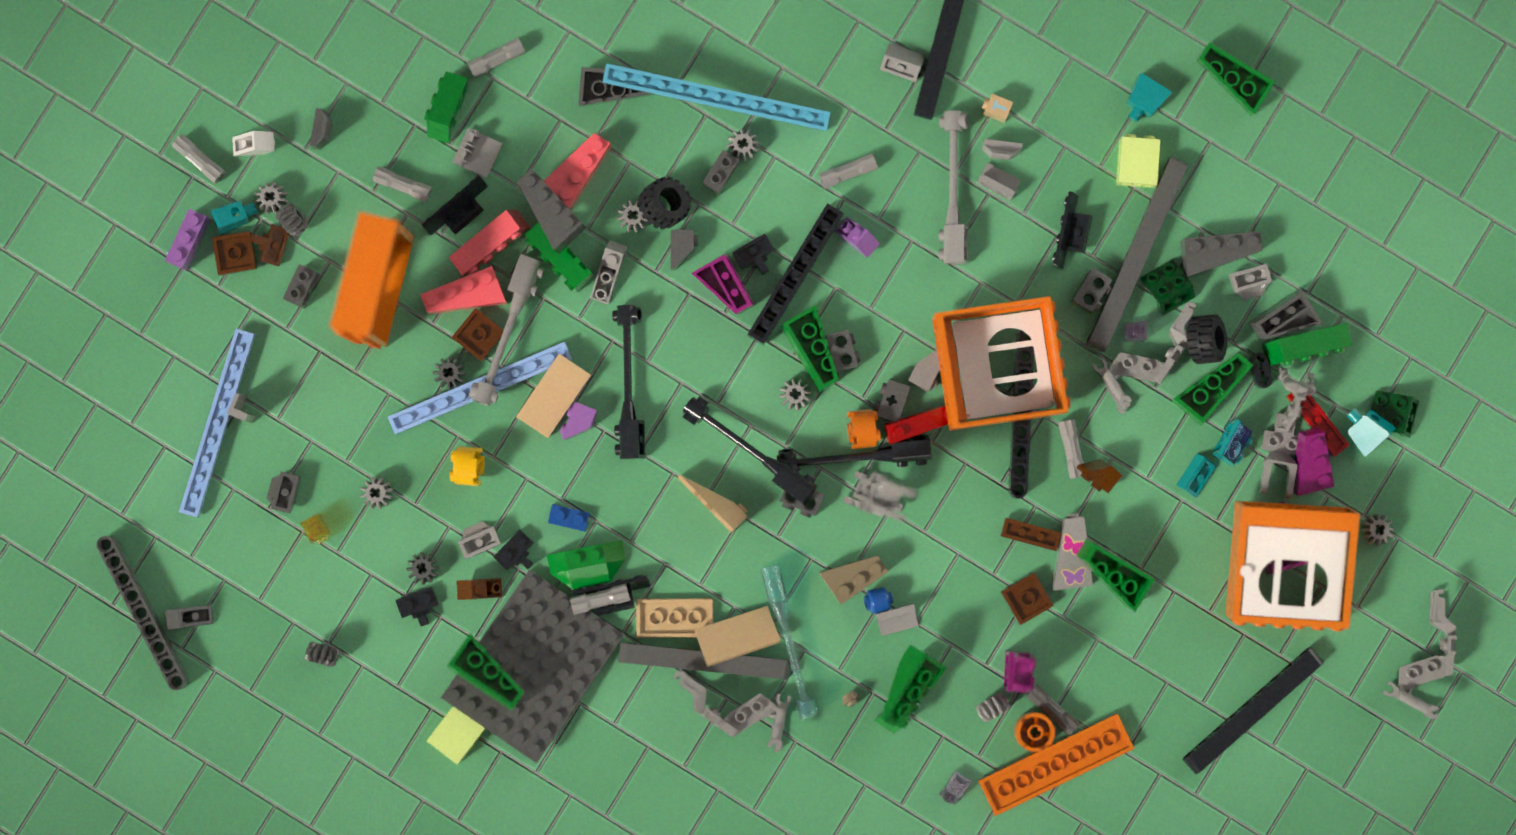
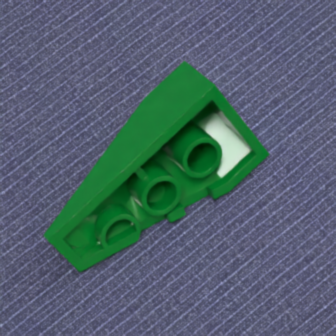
[881,644,946,727]

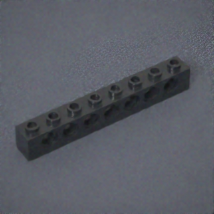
[747,203,844,346]

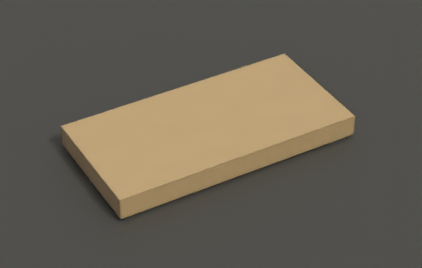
[516,353,591,438]
[636,598,714,638]
[695,606,781,667]

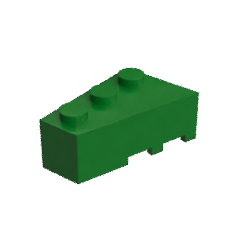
[424,71,468,144]

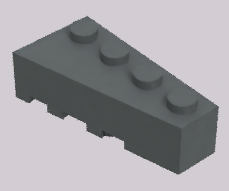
[1180,231,1262,278]

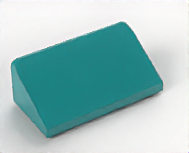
[1177,454,1216,498]

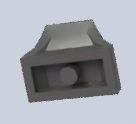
[310,108,333,150]
[267,471,301,514]

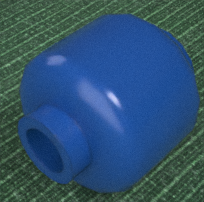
[864,587,893,614]

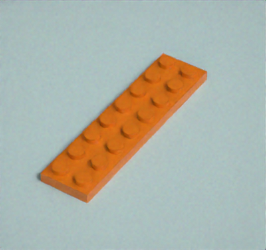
[978,713,1134,816]

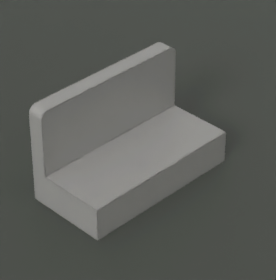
[880,43,925,82]
[977,163,1020,201]
[227,392,256,423]
[876,604,918,636]

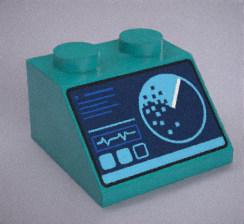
[1211,419,1253,466]

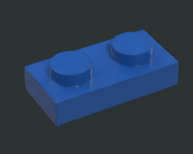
[548,504,590,532]

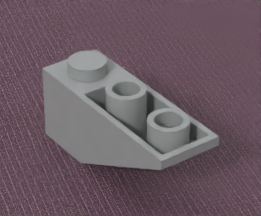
[590,240,628,305]
[907,340,956,392]

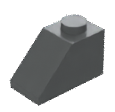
[671,230,698,270]
[165,605,213,630]

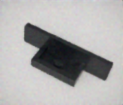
[422,176,488,235]
[1052,191,1092,269]
[572,575,650,616]

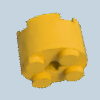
[450,446,485,486]

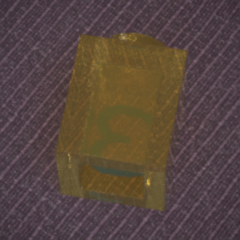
[300,514,331,545]

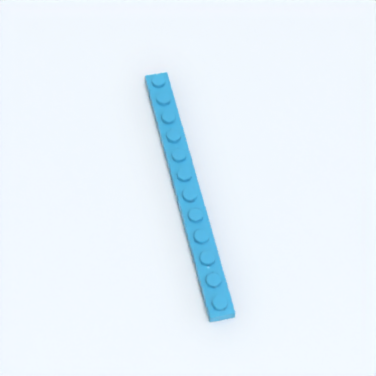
[602,63,830,131]

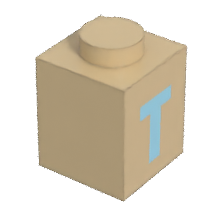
[982,94,1013,123]

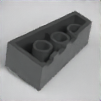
[578,67,659,107]
[517,169,586,254]

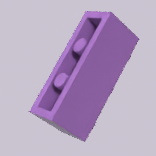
[165,209,211,271]

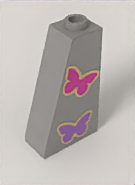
[1052,513,1093,590]

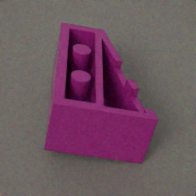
[691,254,755,314]
[1293,427,1335,496]

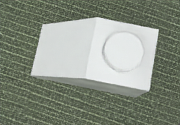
[232,131,275,156]

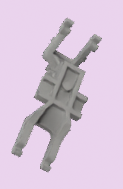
[1092,302,1196,414]
[1259,367,1316,499]
[843,471,917,522]
[1382,589,1457,719]
[674,671,791,753]

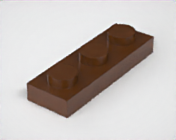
[1000,518,1061,551]

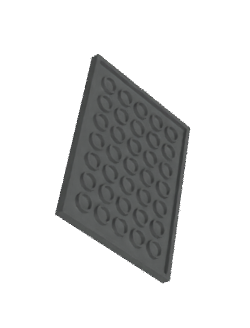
[441,570,625,763]

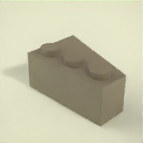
[819,556,889,605]

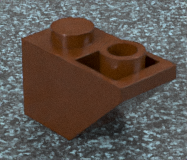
[1076,459,1122,494]
[457,578,502,600]

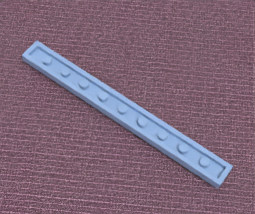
[179,328,256,518]
[388,342,572,435]

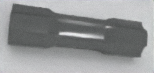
[1026,684,1080,735]

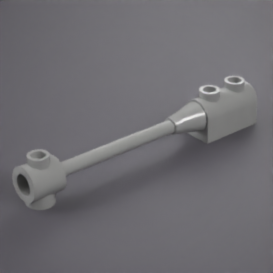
[939,110,969,265]
[469,254,545,406]

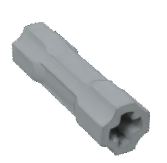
[467,37,526,78]
[172,134,226,184]
[819,153,878,190]
[372,166,432,202]
[1058,419,1084,479]
[570,583,630,615]

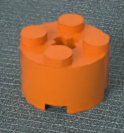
[847,409,880,449]
[1014,712,1055,752]

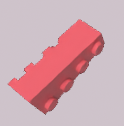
[544,133,611,210]
[449,210,531,276]
[420,266,508,315]

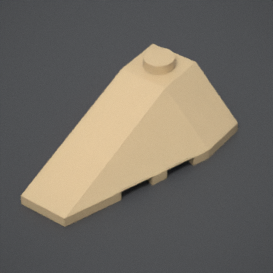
[677,475,748,533]

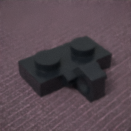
[732,234,775,275]
[493,529,534,570]
[395,587,439,627]

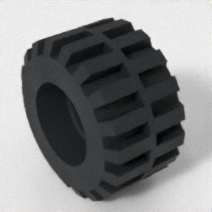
[638,177,691,229]
[1186,314,1227,364]

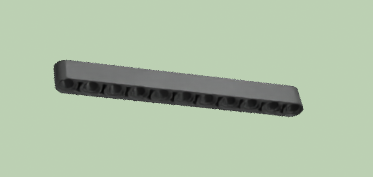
[1087,156,1188,352]

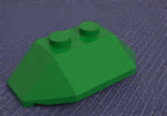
[547,540,626,589]

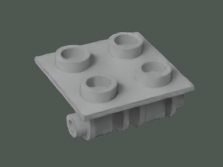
[452,128,503,178]

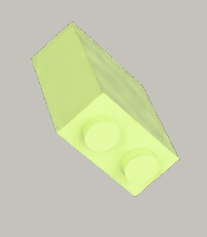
[1116,134,1160,188]
[427,707,485,765]

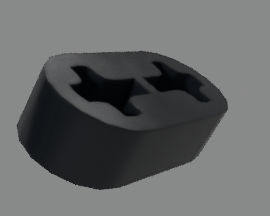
[1249,353,1273,389]

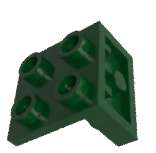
[1141,259,1195,316]
[1371,390,1419,438]

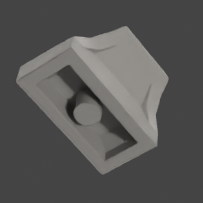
[982,139,1022,160]
[1229,264,1272,301]
[458,521,501,559]

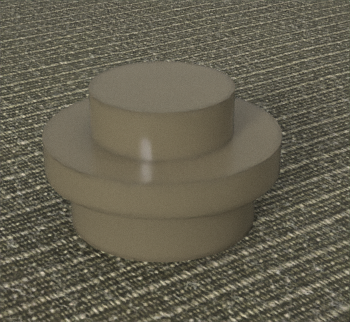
[842,691,861,708]

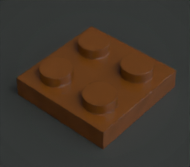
[212,231,257,276]
[451,308,504,362]
[1001,572,1053,625]

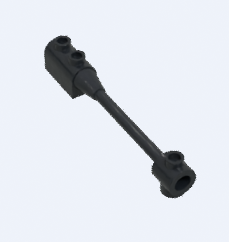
[612,305,645,459]
[682,396,817,505]
[776,435,931,467]

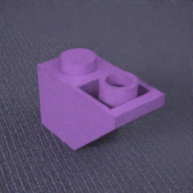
[835,217,880,258]
[560,402,598,440]

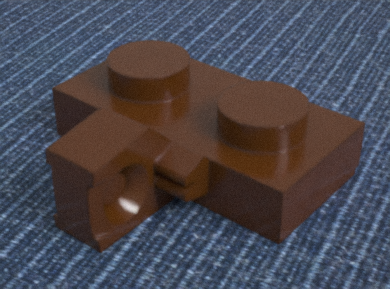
[250,224,289,267]

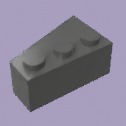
[1248,291,1323,339]

